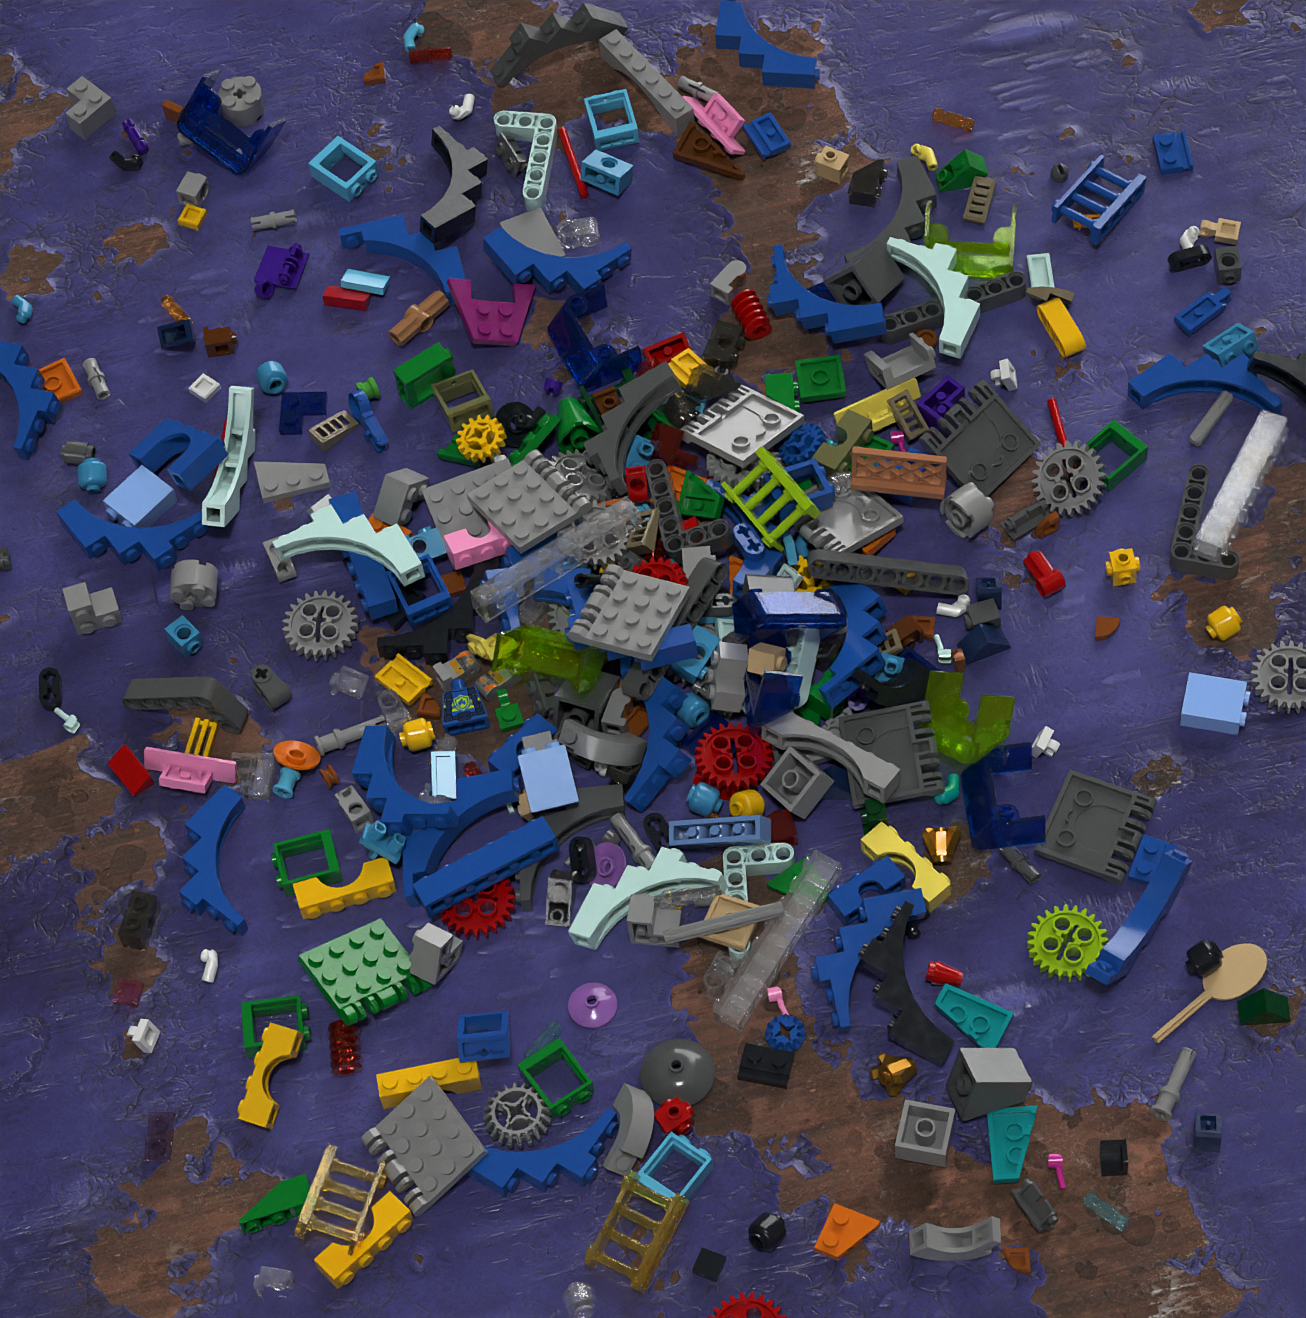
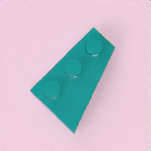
[935,983,1014,1048]
[987,1105,1038,1184]

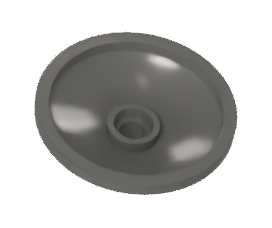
[640,1039,716,1107]

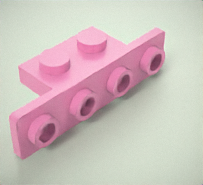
[682,93,746,155]
[144,747,237,793]

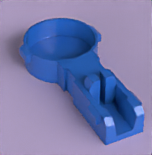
[348,389,389,453]

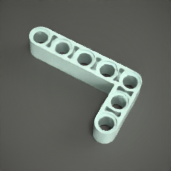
[494,111,558,211]
[741,610,822,722]
[723,843,795,965]

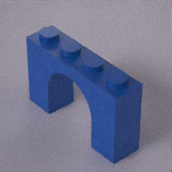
[128,418,229,491]

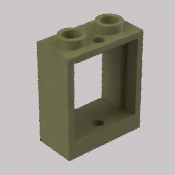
[431,369,495,433]

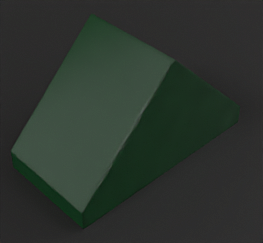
[1237,988,1291,1026]

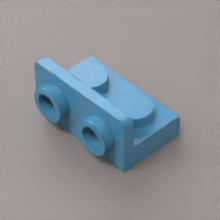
[1202,323,1259,367]

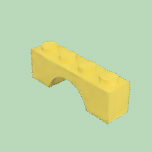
[860,822,951,913]

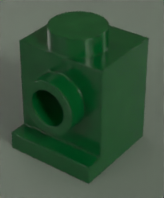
[860,798,888,835]

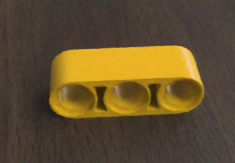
[1036,297,1086,358]

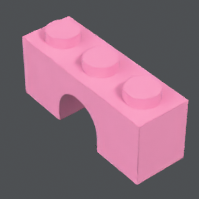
[444,521,512,570]

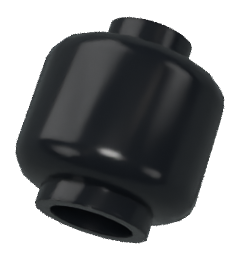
[1185,940,1224,977]
[748,1212,786,1251]

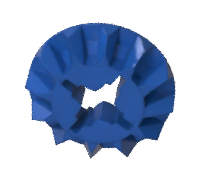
[765,1013,805,1052]

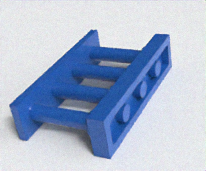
[1051,155,1147,245]

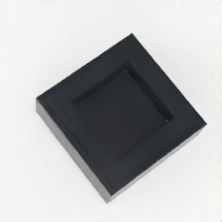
[692,1247,726,1282]

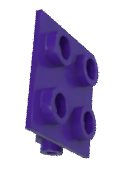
[254,243,310,290]

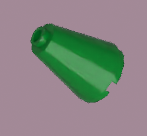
[557,397,602,455]

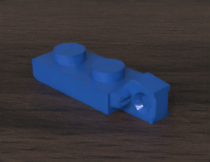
[1174,286,1232,336]

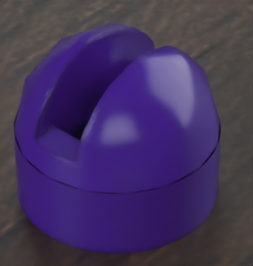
[254,280,274,298]
[544,378,563,396]

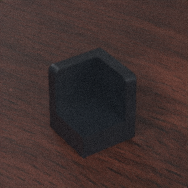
[1099,1139,1128,1177]

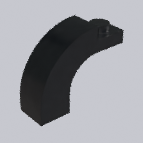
[851,658,938,707]

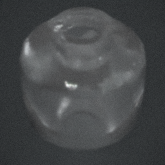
[562,1282,598,1318]

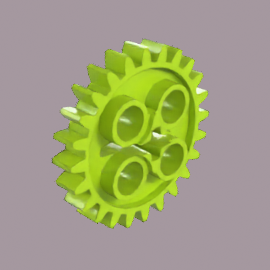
[1027,904,1108,982]

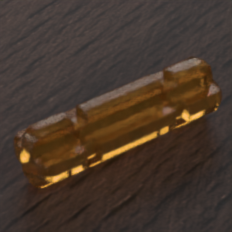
[932,108,975,131]
[160,294,193,326]

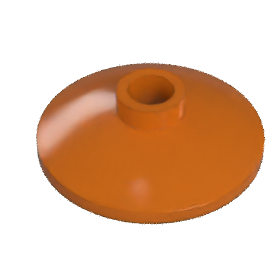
[273,741,321,770]

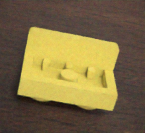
[466,633,515,661]

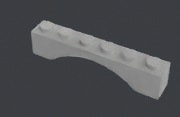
[599,29,695,136]
[762,706,900,803]

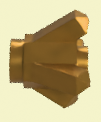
[922,826,962,864]
[869,1052,917,1096]

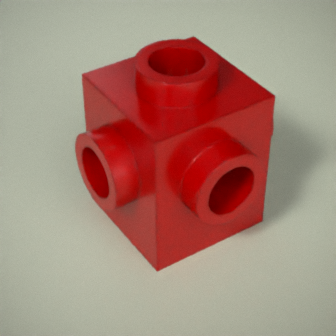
[654,1096,695,1136]

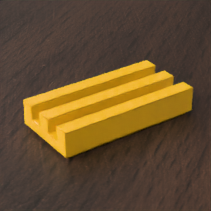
[185,717,219,757]

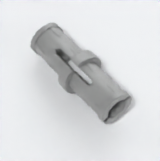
[677,76,721,102]
[251,209,297,231]
[83,358,111,400]

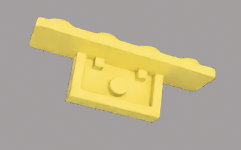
[833,378,921,432]

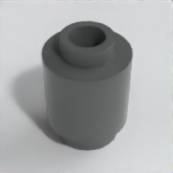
[61,440,96,465]

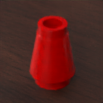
[925,960,963,986]

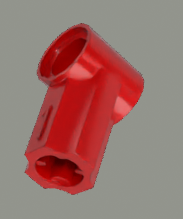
[1023,550,1066,598]

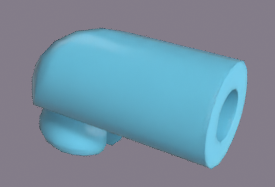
[403,23,424,53]

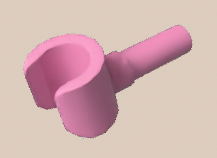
[767,987,789,1015]

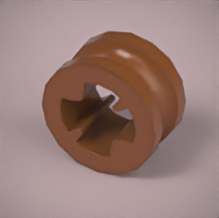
[319,764,340,789]

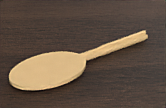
[1152,943,1267,1044]

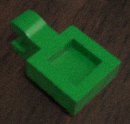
[494,688,524,733]

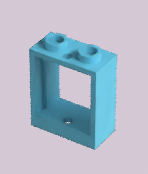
[584,89,639,151]
[308,136,379,202]
[634,1132,713,1215]

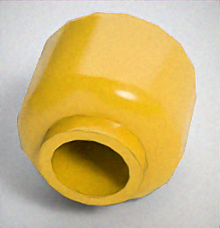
[1205,605,1242,641]
[399,718,436,752]
[729,789,765,817]

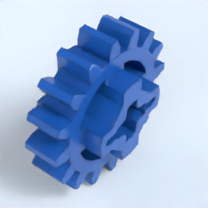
[778,422,827,467]

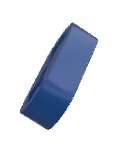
[733,523,765,562]

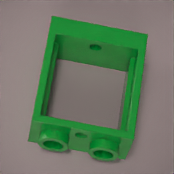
[393,342,456,410]
[1075,420,1148,492]
[271,829,343,896]
[241,995,311,1058]
[517,1038,595,1120]

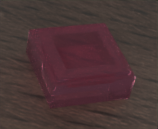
[113,978,144,1007]

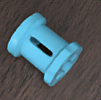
[272,767,301,799]

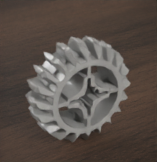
[483,1082,551,1149]

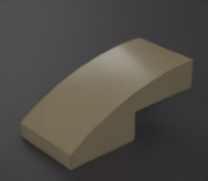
[1024,286,1075,303]

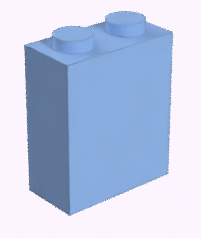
[103,465,178,528]
[1180,672,1250,735]
[517,741,579,814]

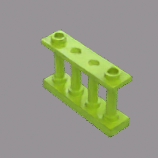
[721,446,821,552]

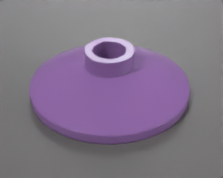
[585,842,626,887]
[568,983,618,1029]

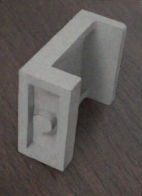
[864,332,936,390]

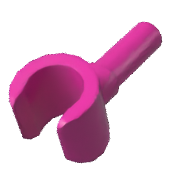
[891,431,906,452]
[1048,1154,1066,1190]

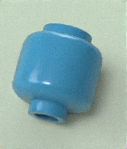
[256,361,288,395]
[77,458,108,493]
[675,692,710,728]
[685,782,723,817]

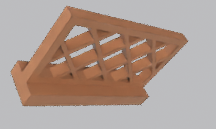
[851,446,947,500]

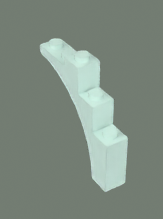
[887,237,980,359]
[202,386,255,527]
[272,504,425,587]
[568,847,728,950]

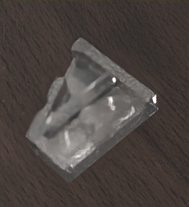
[231,753,277,799]
[653,885,722,908]

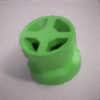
[355,376,381,400]

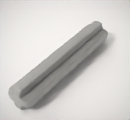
[1189,391,1233,447]

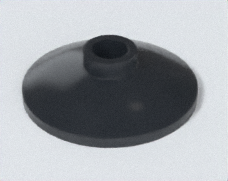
[495,402,534,447]

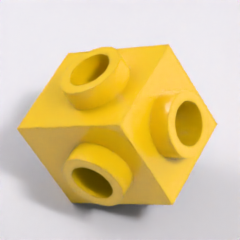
[1105,548,1140,587]

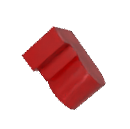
[625,465,649,503]

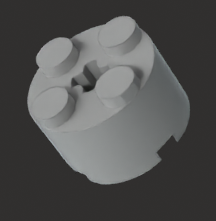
[218,76,265,127]
[940,482,995,539]
[169,560,218,610]

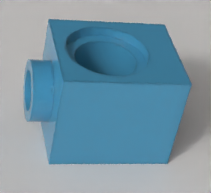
[164,615,204,658]

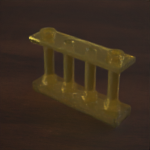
[294,1143,388,1256]
[584,1170,690,1294]

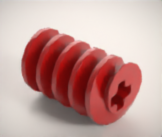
[731,289,772,340]

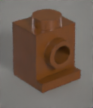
[203,326,238,358]
[593,386,621,424]
[886,614,924,654]

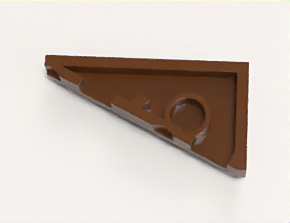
[673,122,745,181]

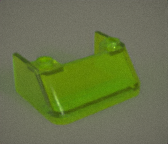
[924,201,1018,278]
[491,625,607,693]
[919,671,1016,764]

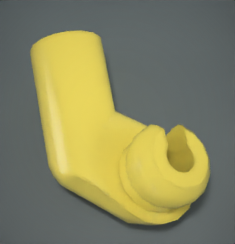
[911,144,938,171]

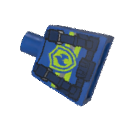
[443,679,490,737]

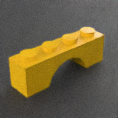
[293,857,397,920]
[238,1022,304,1130]
[376,1058,482,1109]
[314,1191,413,1289]

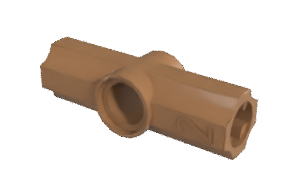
[388,290,450,346]

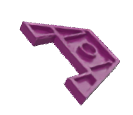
[447,278,536,347]

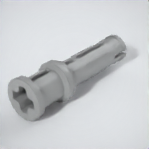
[314,715,386,757]
[610,813,655,870]
[1150,1047,1197,1121]

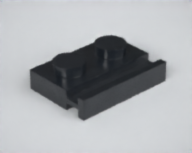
[737,1043,795,1089]

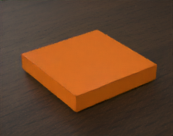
[38,358,83,404]

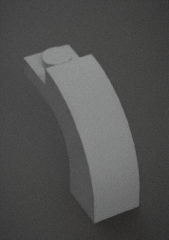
[558,719,648,766]
[603,1083,654,1177]
[909,1216,1001,1261]

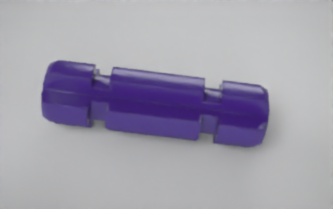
[122,119,149,155]

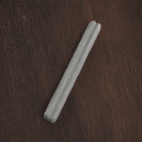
[663,902,784,944]

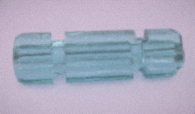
[524,1020,562,1059]
[1083,1191,1130,1231]

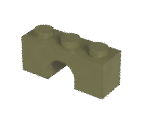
[811,409,874,483]

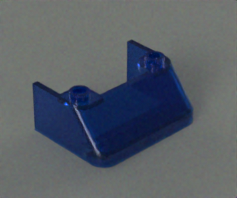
[177,69,286,175]
[547,283,643,392]
[732,588,847,641]
[743,616,803,728]
[960,742,1046,850]

